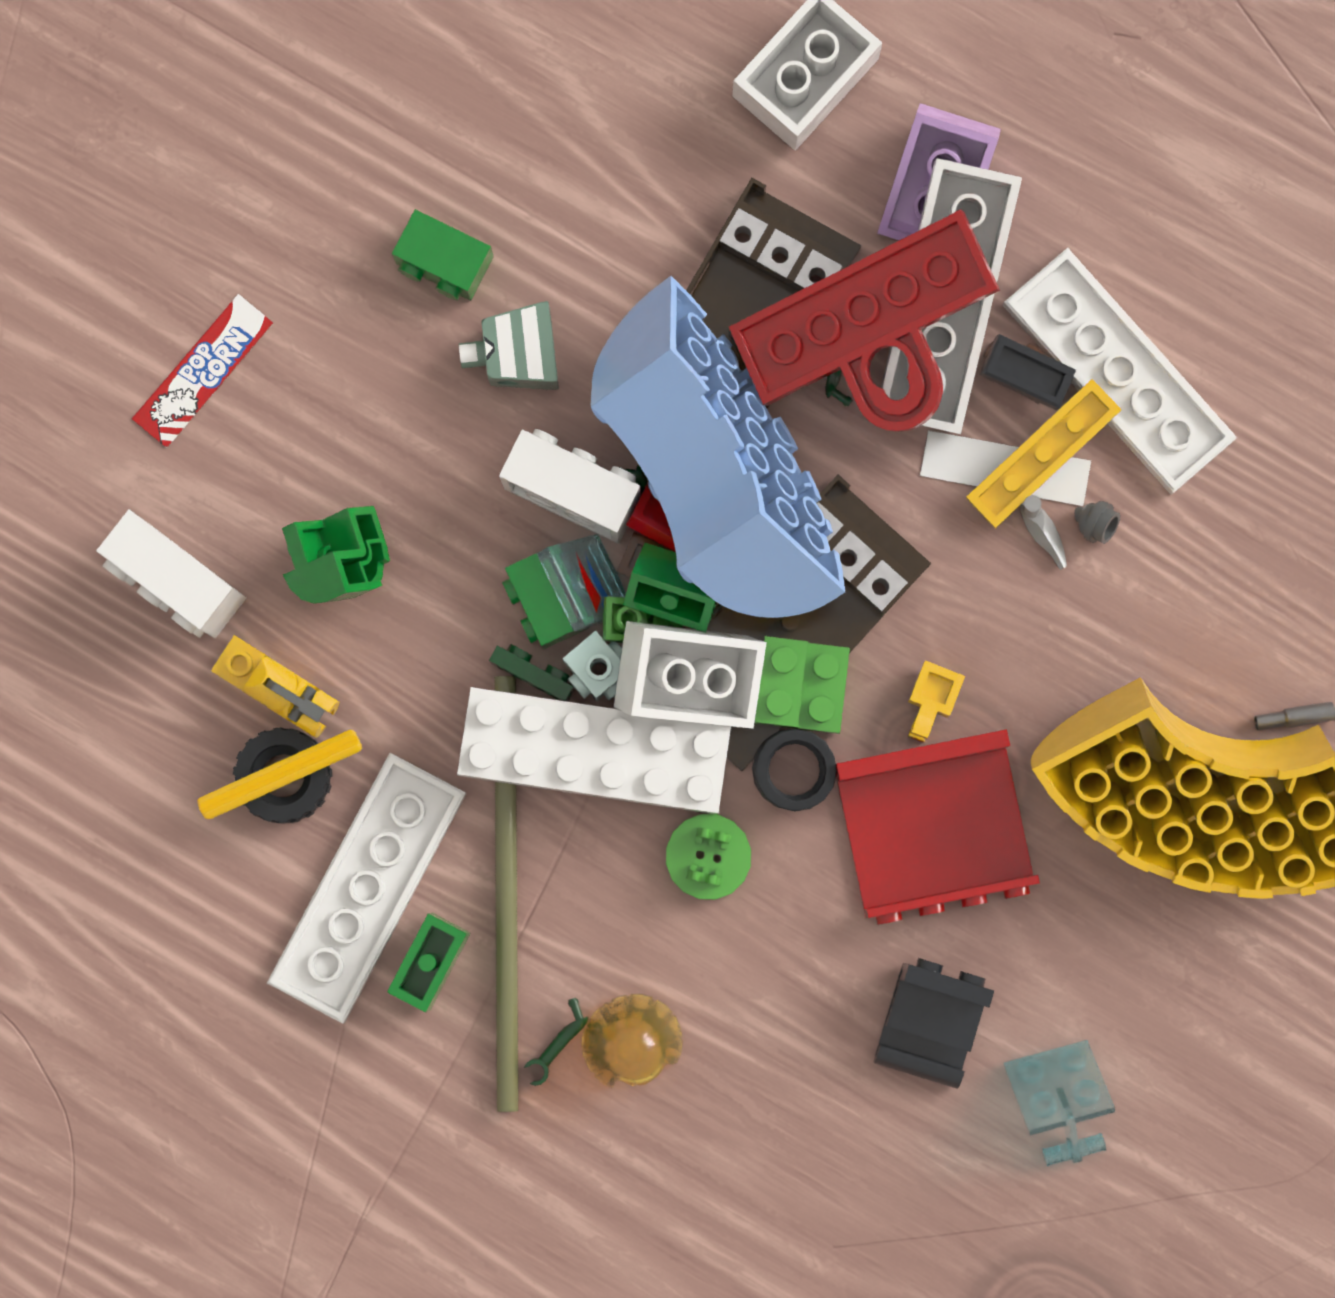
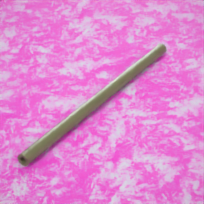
[494,676,518,1112]

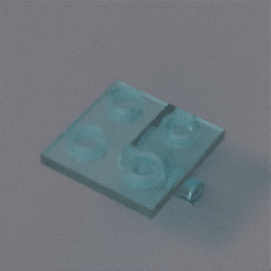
[1004,1040,1115,1167]

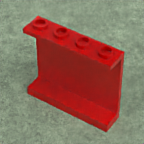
[836,729,1040,925]

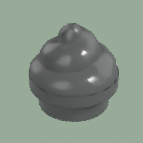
[1074,501,1121,544]

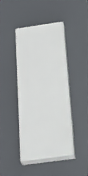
[1003,248,1237,495]
[267,753,467,1024]

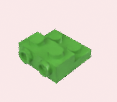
[754,636,850,734]

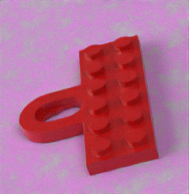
[729,209,1000,432]

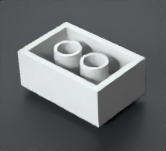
[732,0,882,151]
[499,429,641,544]
[96,509,247,639]
[614,621,767,729]

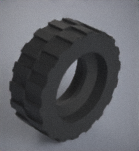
[233,727,333,824]

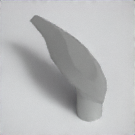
[1020,495,1067,570]

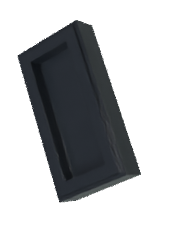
[979,334,1076,410]

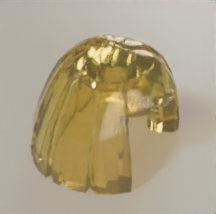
[581,994,683,1089]

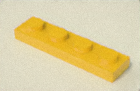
[966,379,1122,529]

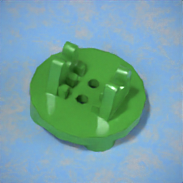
[666,814,751,900]

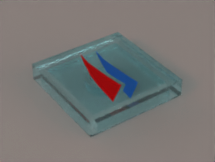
[537,534,626,632]

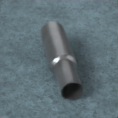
[1254,701,1335,730]

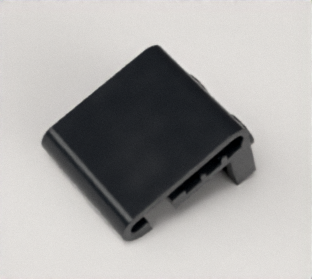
[874,958,994,1089]

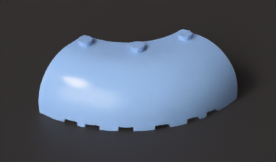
[591,276,845,618]

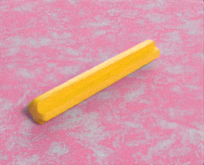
[197,730,362,819]

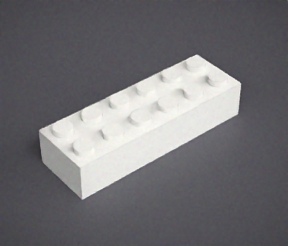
[881,158,1022,434]
[457,687,731,814]

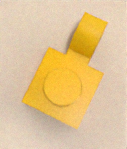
[908,660,965,743]

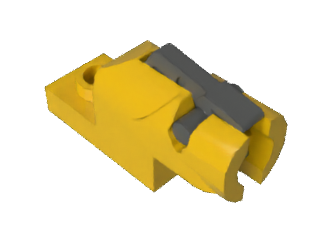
[211,635,340,738]

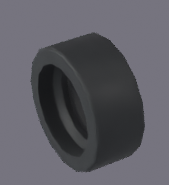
[752,729,837,812]

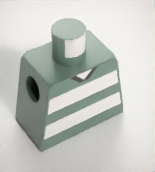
[459,301,559,390]

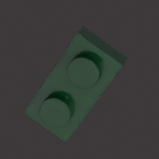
[489,644,575,702]

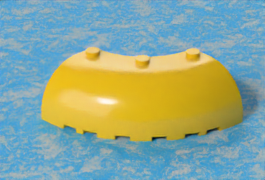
[1031,677,1335,899]

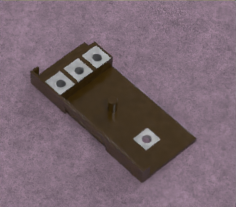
[686,177,861,409]
[707,474,931,771]

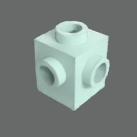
[563,631,622,701]

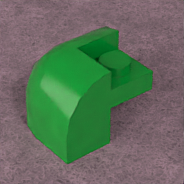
[282,506,390,604]

